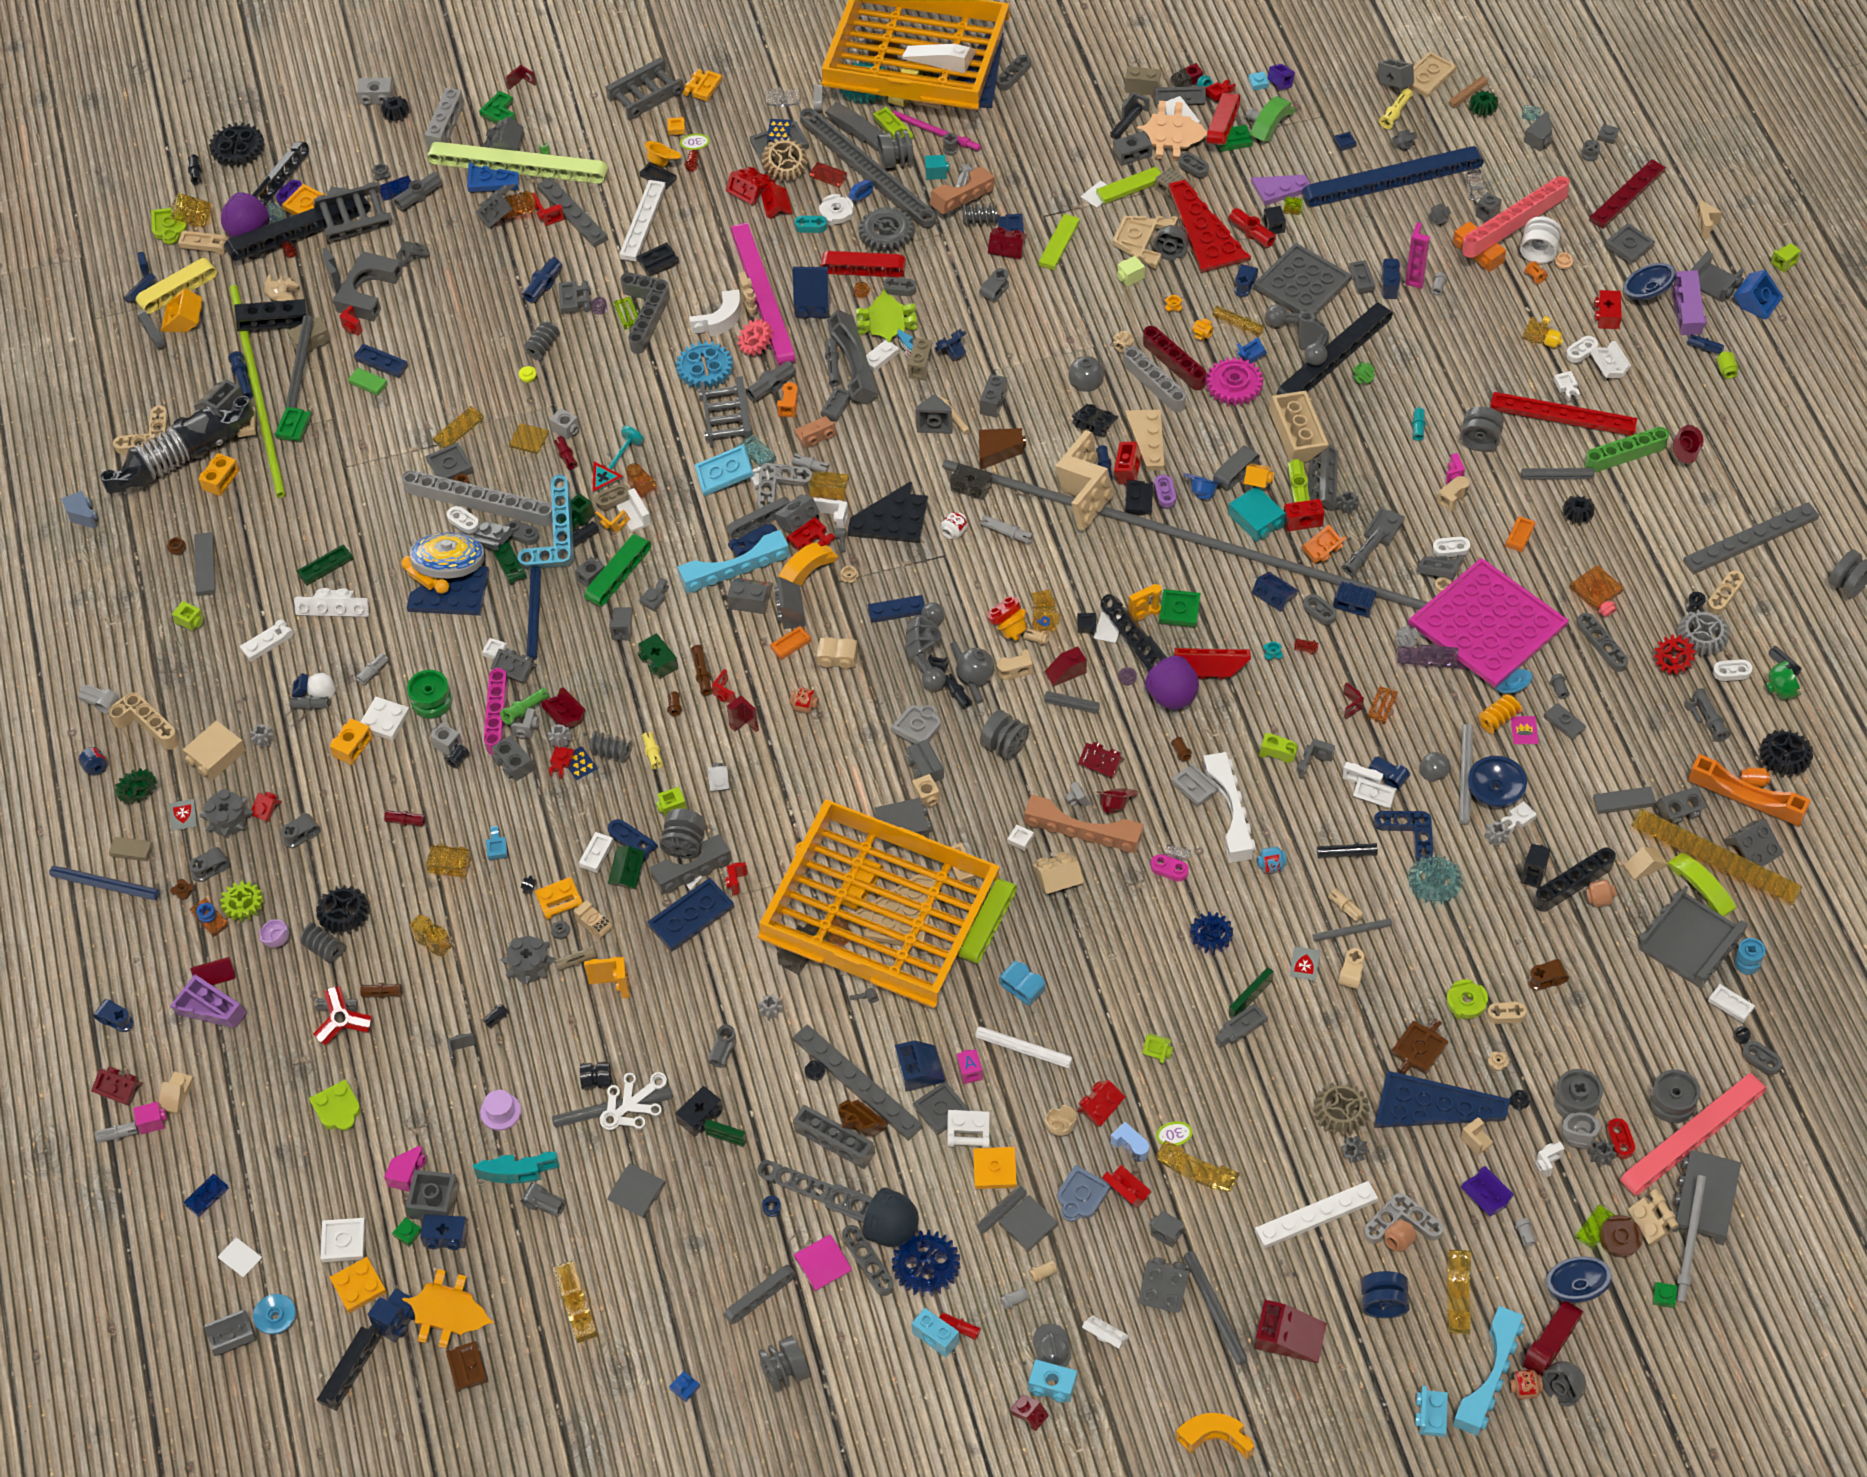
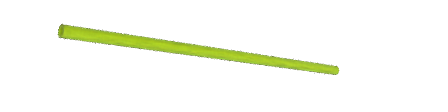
[229,285,285,498]

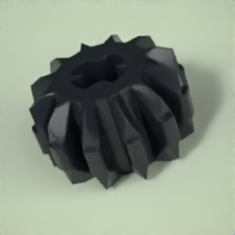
[381,95,410,123]
[1563,494,1595,525]

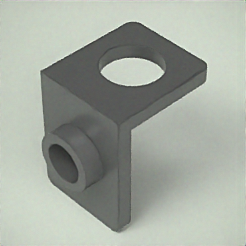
[1122,92,1150,118]
[396,241,429,267]
[446,1033,477,1068]

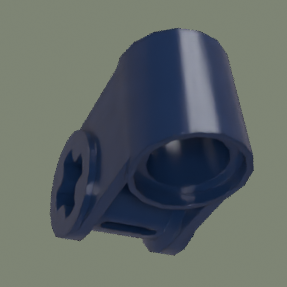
[1234,264,1258,297]
[93,998,134,1032]

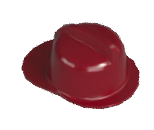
[1673,425,1704,464]
[1097,788,1139,813]

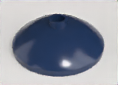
[1624,263,1676,300]
[1468,756,1527,807]
[1546,1256,1612,1303]

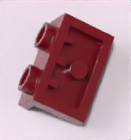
[1078,742,1124,779]
[91,1066,142,1105]

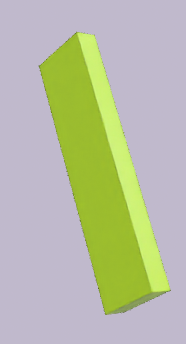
[1096,166,1161,204]
[1039,214,1080,270]

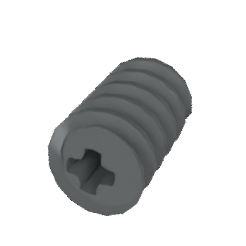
[962,203,997,226]
[524,321,560,360]
[589,731,632,762]
[300,922,345,963]

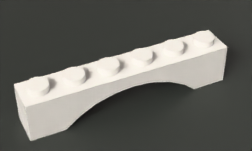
[1203,752,1256,863]

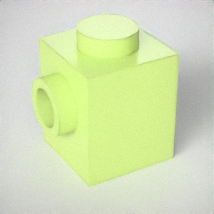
[1117,256,1145,287]

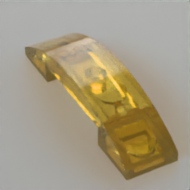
[1156,1140,1240,1192]
[1447,1249,1471,1335]

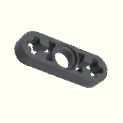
[997,54,1031,91]
[136,310,166,350]

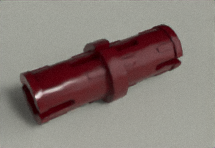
[554,436,578,470]
[384,810,425,827]

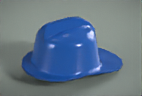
[1183,473,1222,499]

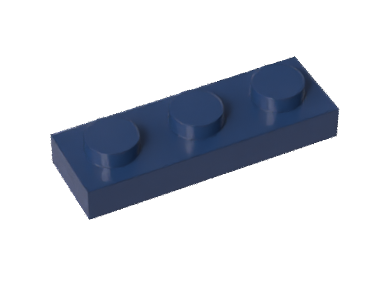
[353,344,408,378]
[868,595,925,623]

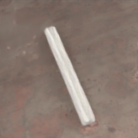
[976,1026,1072,1068]

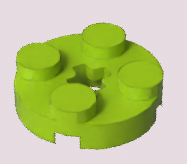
[1446,979,1488,1019]

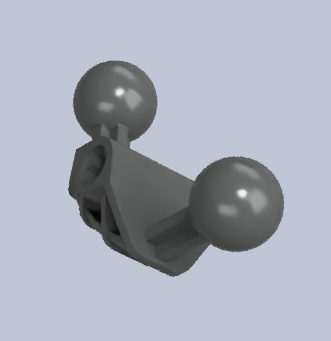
[1265,304,1329,366]
[905,602,946,691]

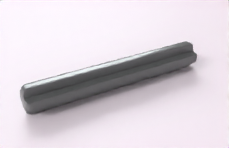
[1521,468,1595,479]

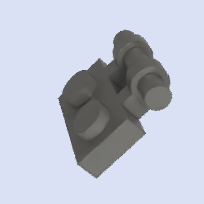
[559,281,592,314]

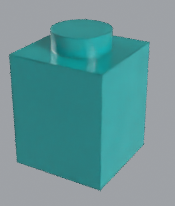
[925,155,950,180]

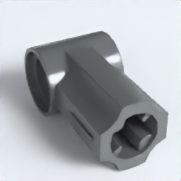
[708,1024,737,1068]
[520,1182,566,1217]

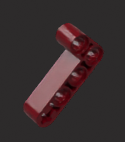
[1523,1301,1584,1377]

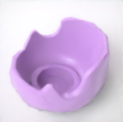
[259,919,289,948]

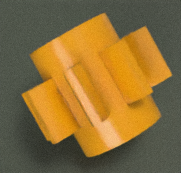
[1192,318,1214,340]

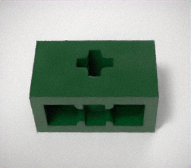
[638,633,679,679]

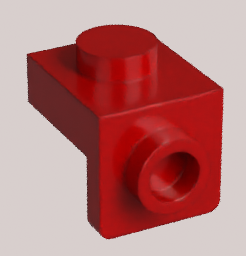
[339,306,363,336]
[251,791,282,822]
[725,862,748,896]

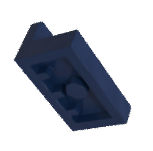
[1252,572,1299,611]

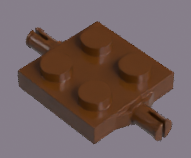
[1391,1019,1448,1074]

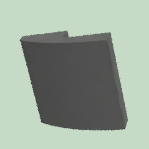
[322,247,341,294]
[607,1163,666,1218]

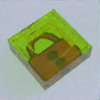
[1283,197,1303,215]

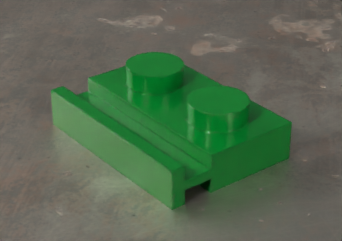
[1218,124,1253,152]
[275,407,312,442]

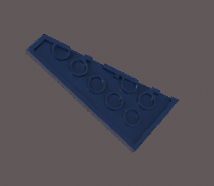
[956,33,1004,108]
[1374,1071,1510,1128]

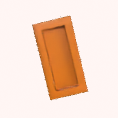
[1505,516,1536,553]
[770,626,811,660]

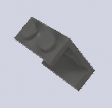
[1690,251,1744,303]

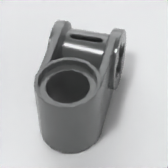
[979,268,1009,302]
[281,813,320,848]
[189,847,230,882]

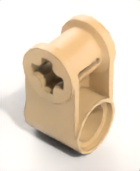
[1338,948,1364,989]

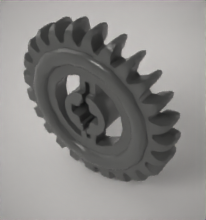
[858,207,915,252]

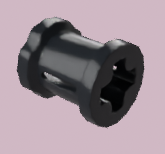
[1686,592,1706,613]
[928,654,949,674]
[444,743,470,769]

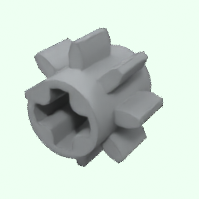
[1395,625,1420,649]
[250,723,275,748]
[547,725,572,748]
[1485,821,1510,846]
[758,994,783,1020]

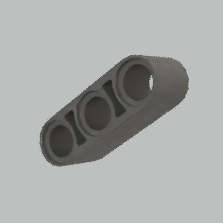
[1213,445,1260,490]

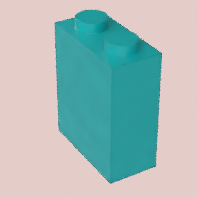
[1228,486,1286,542]

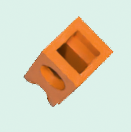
[777,382,798,417]

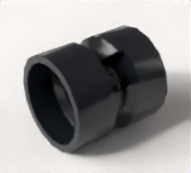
[580,1061,611,1090]

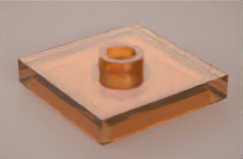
[1569,565,1624,611]

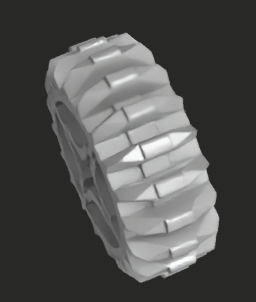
[1677,609,1730,657]

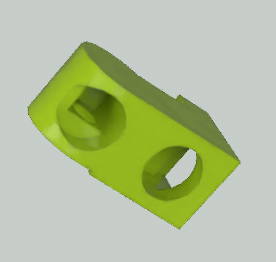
[1259,732,1298,763]

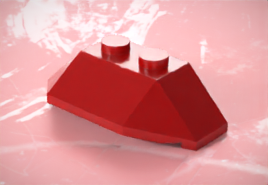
[1174,648,1251,679]

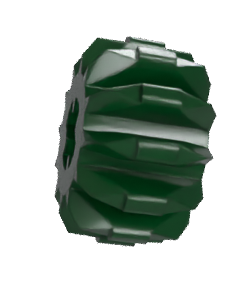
[1469,89,1498,118]

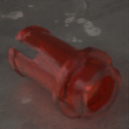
[684,150,699,172]
[280,241,296,258]
[1294,638,1319,655]

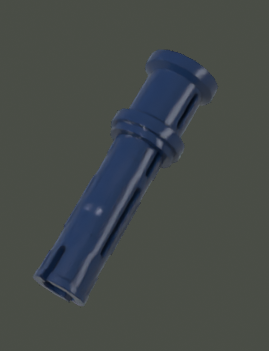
[228,351,253,399]

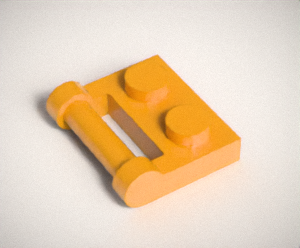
[1128,584,1162,621]
[534,877,583,920]

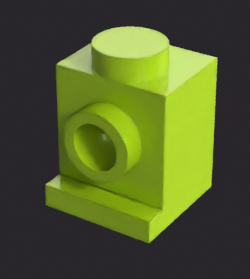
[1771,243,1801,273]
[172,601,204,631]
[656,786,687,817]

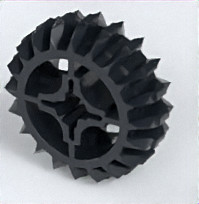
[1759,728,1813,778]
[316,885,370,936]

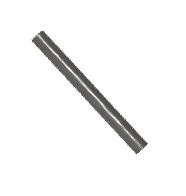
[950,641,984,704]
[1312,918,1392,942]

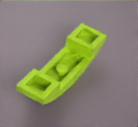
[1667,853,1736,917]

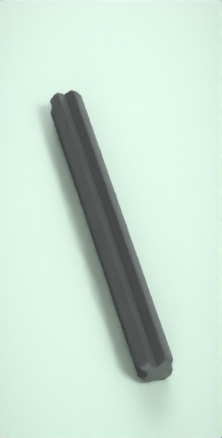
[285,315,313,408]
[552,1087,673,1127]
[1184,1251,1247,1365]

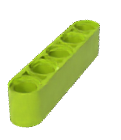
[959,878,1017,964]

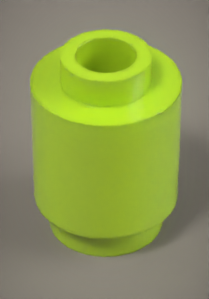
[1716,351,1739,379]

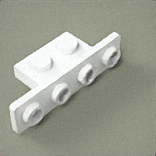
[294,588,369,617]

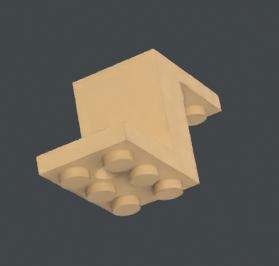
[1055,430,1114,531]

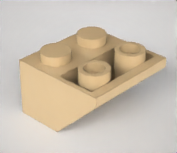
[1032,852,1084,894]

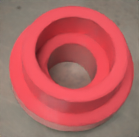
[1598,601,1617,618]

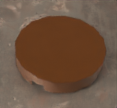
[1600,1215,1643,1258]

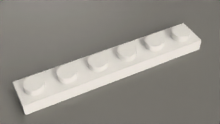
[619,180,666,262]
[1255,1181,1378,1249]

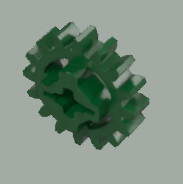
[114,768,157,805]

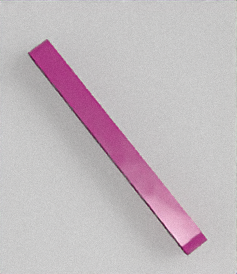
[730,222,796,366]

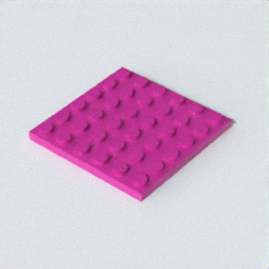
[1408,558,1569,688]

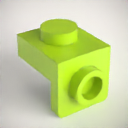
[1142,1033,1173,1063]

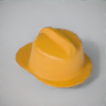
[645,141,681,167]
[997,609,1027,641]

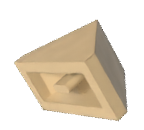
[1623,846,1668,881]

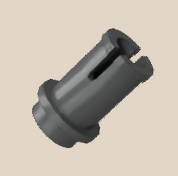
[1551,673,1570,699]

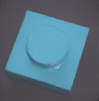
[1248,72,1269,91]

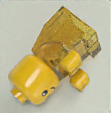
[1522,316,1563,349]

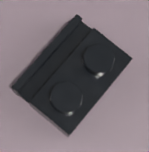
[637,242,679,276]
[1125,480,1153,515]

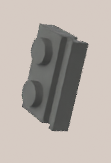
[1364,507,1405,547]
[474,521,513,550]

